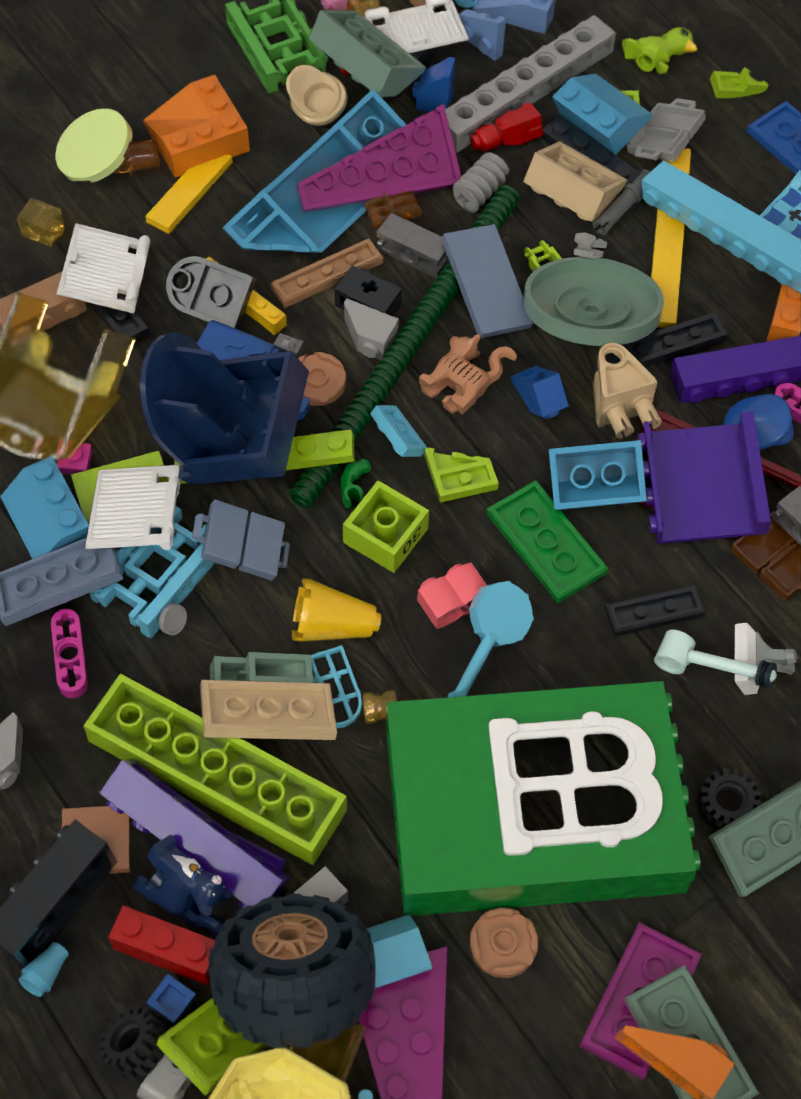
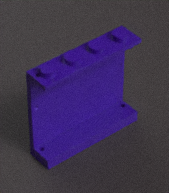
[638,411,771,544]

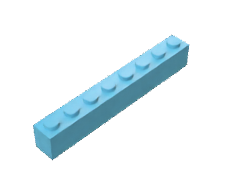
[642,161,801,294]

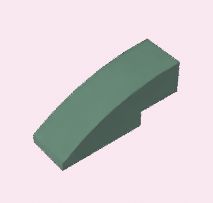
[209,652,313,683]

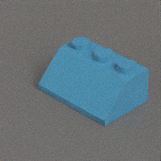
[552,74,653,155]
[549,440,647,510]
[0,456,89,559]

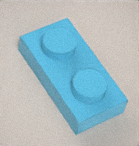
[370,405,427,457]

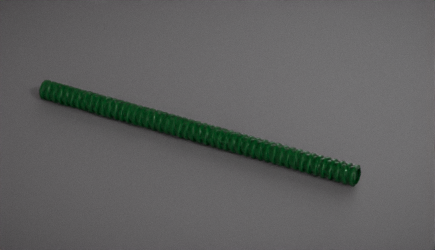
[289,185,520,508]

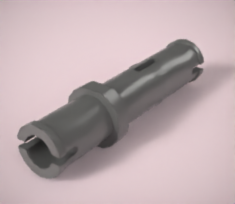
[592,169,650,235]

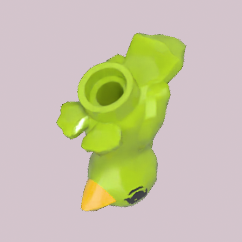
[622,27,697,74]

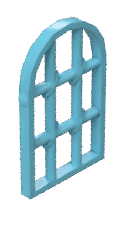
[311,646,362,728]

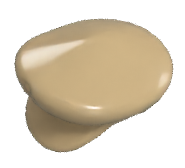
[286,65,348,126]

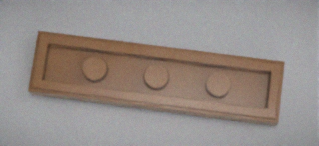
[271,238,383,308]

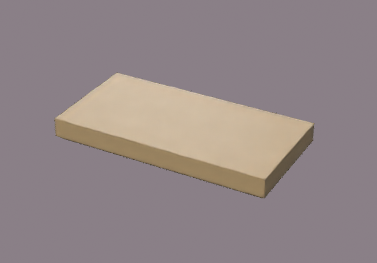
[200,680,337,740]

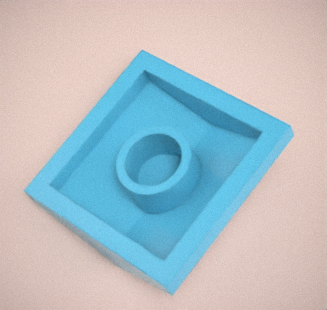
[367,915,432,988]

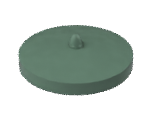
[523,257,664,346]

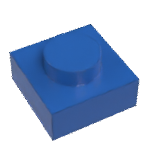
[146,974,197,1026]

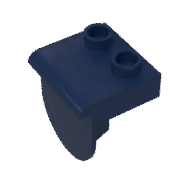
[140,333,309,484]

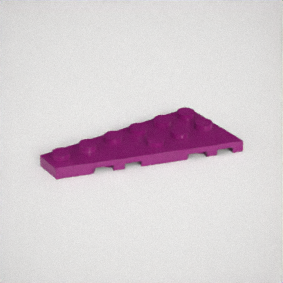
[296,104,461,213]
[359,947,447,1099]

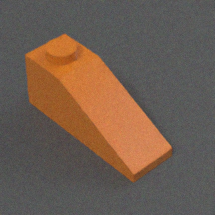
[614,1026,735,1099]

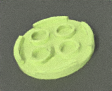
[56,109,132,182]

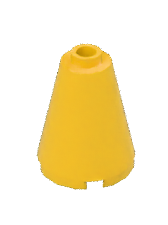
[292,578,381,642]

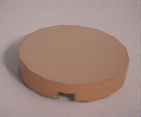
[298,352,346,406]
[469,908,538,978]

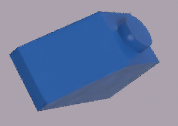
[412,57,455,112]
[510,366,568,418]

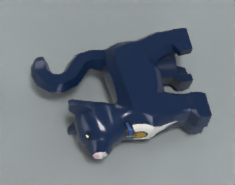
[133,834,233,940]

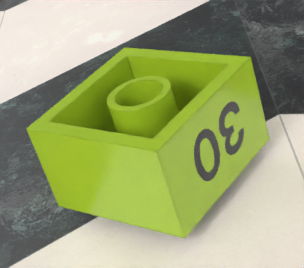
[343,481,429,573]

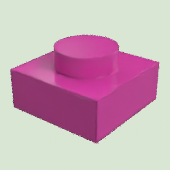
[57,442,93,474]

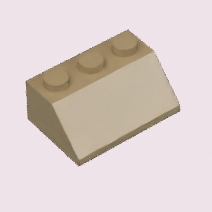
[524,141,627,221]

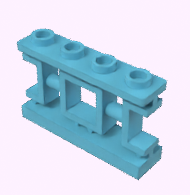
[90,506,214,639]

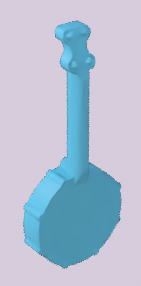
[448,581,534,697]

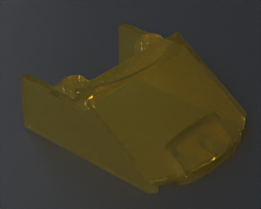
[0,292,135,461]

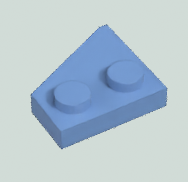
[459,9,506,61]

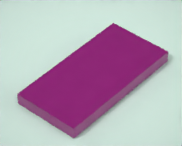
[579,922,702,1080]

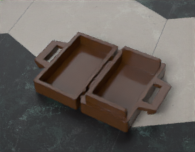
[730,511,801,601]

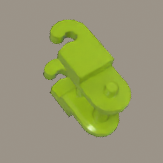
[524,240,562,272]

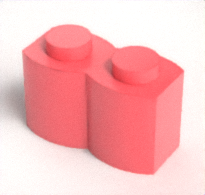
[417,563,487,629]

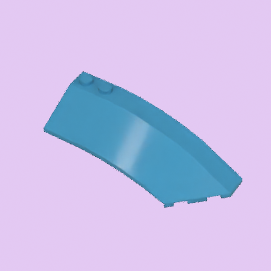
[222,89,406,253]

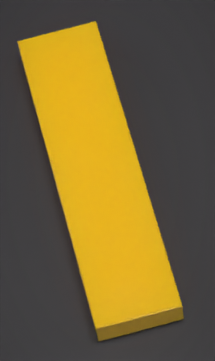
[146,154,233,234]

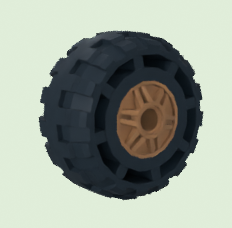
[209,894,376,1049]

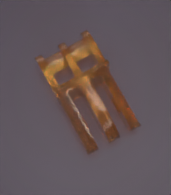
[113,140,160,176]
[364,190,422,229]

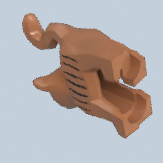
[419,334,517,415]

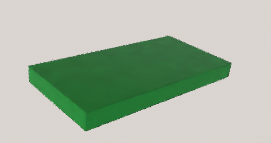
[486,480,608,604]

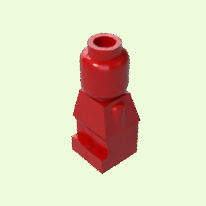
[470,102,543,152]

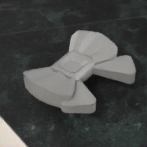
[574,233,607,258]

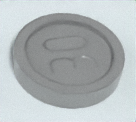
[159,603,187,635]

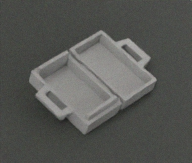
[626,98,706,162]

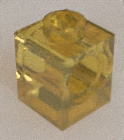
[17,198,65,246]

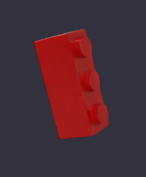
[108,906,215,986]

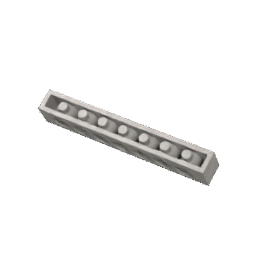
[445,15,616,153]

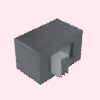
[274,333,304,358]

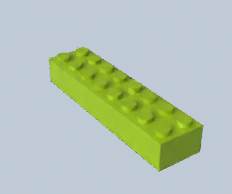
[84,674,347,865]

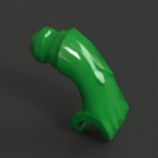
[340,458,371,508]

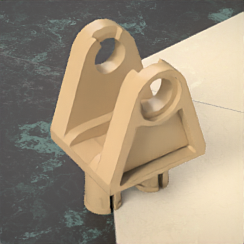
[593,343,662,439]

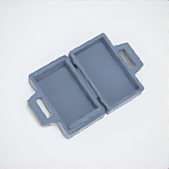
[192,500,290,581]

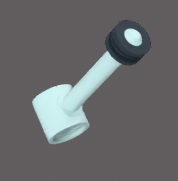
[654,630,777,689]

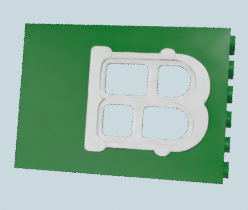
[386,681,700,916]

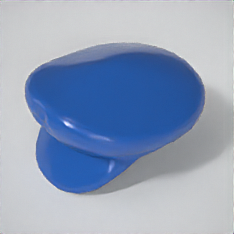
[723,394,794,450]

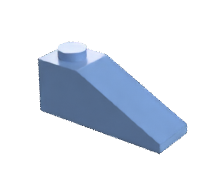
[472,0,555,34]

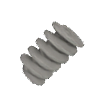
[453,153,509,213]

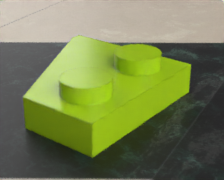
[424,448,499,503]

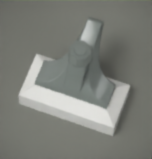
[735,623,797,695]

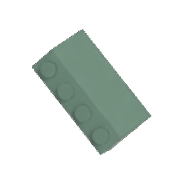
[309,10,426,98]

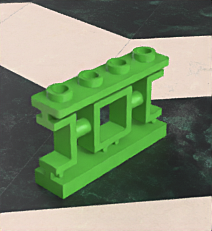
[225,0,329,94]

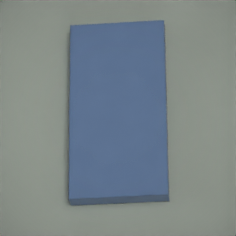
[441,224,533,338]
[0,538,123,626]

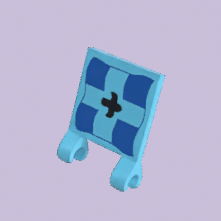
[759,170,801,238]

